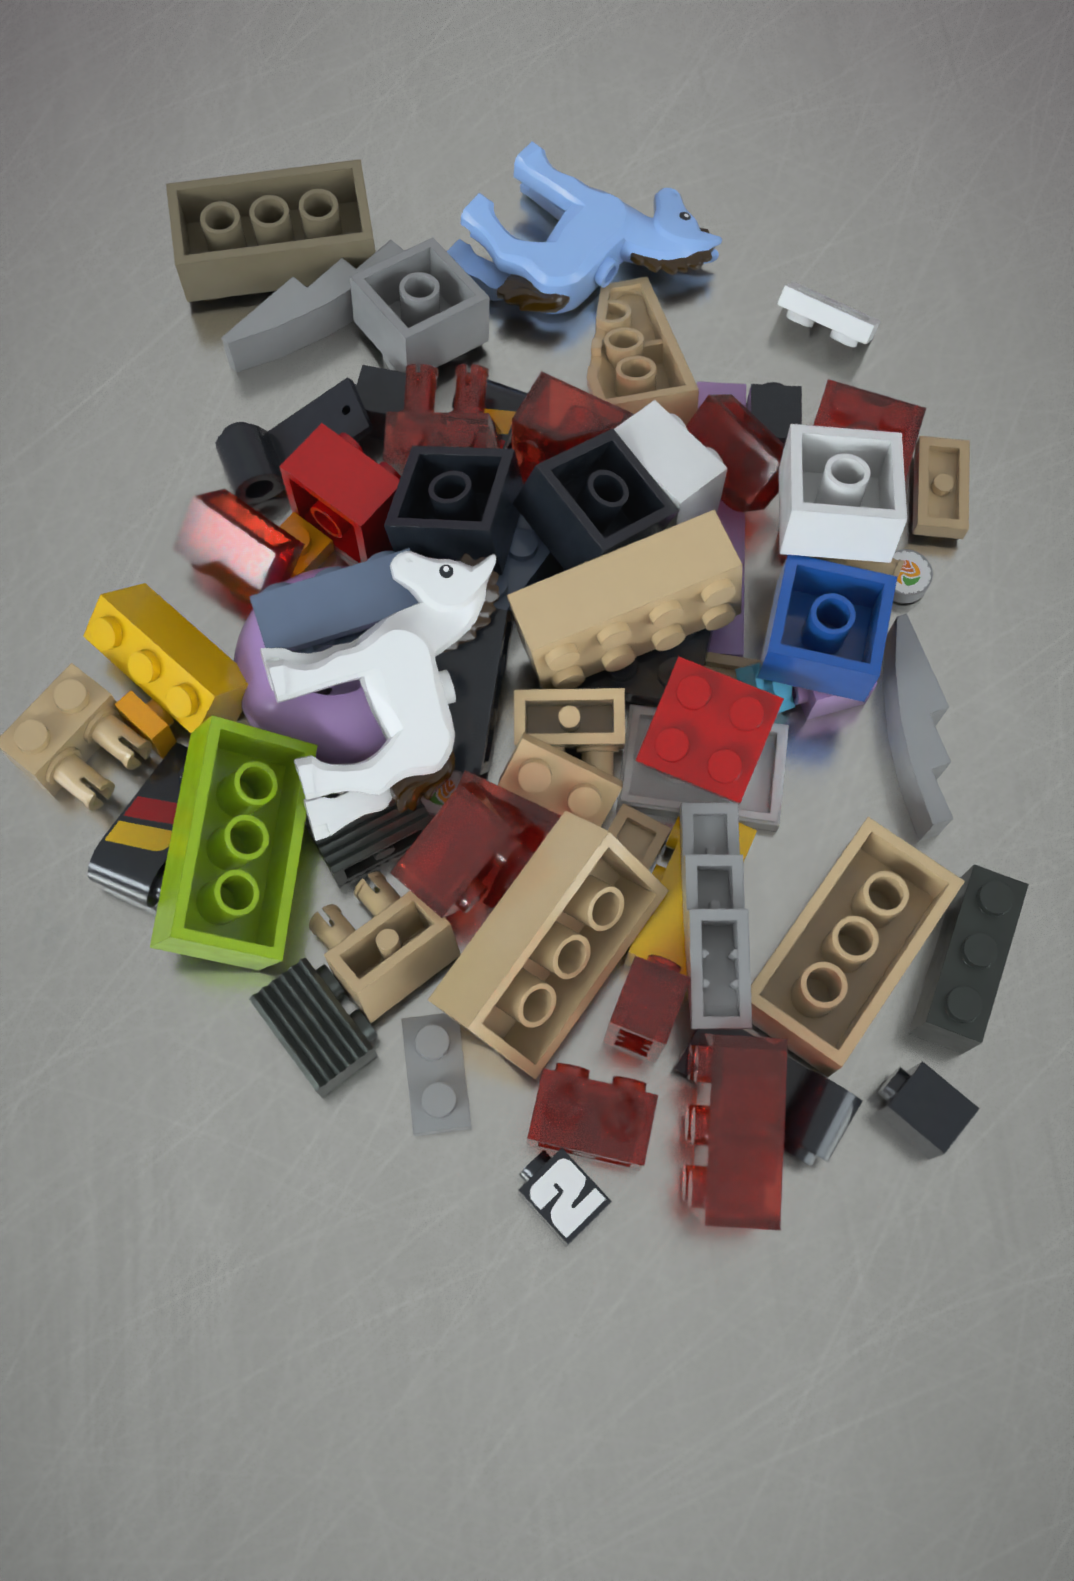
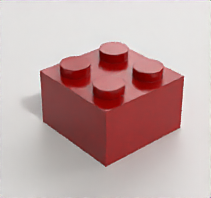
[279,423,401,564]
[635,656,784,805]

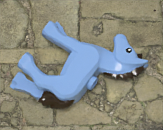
[446,141,722,314]

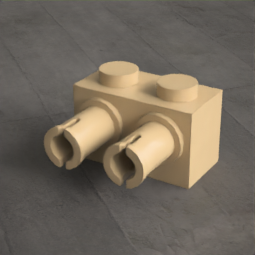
[0,663,152,811]
[514,688,625,802]
[308,871,461,1024]

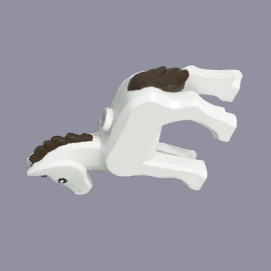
[260,551,500,841]

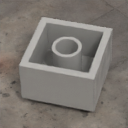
[350,237,489,375]

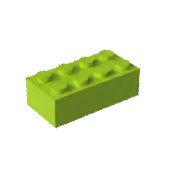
[150,715,318,971]

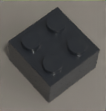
[513,428,679,571]
[384,445,523,575]

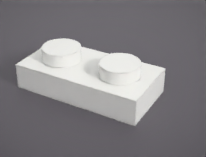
[777,282,881,347]

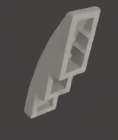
[221,239,405,372]
[883,614,953,841]
[679,803,752,1029]

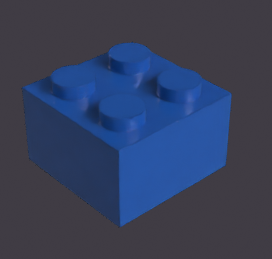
[757,555,897,702]

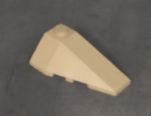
[587,277,699,439]

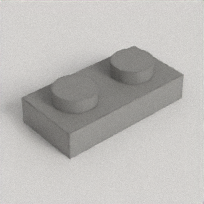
[401,1013,472,1136]

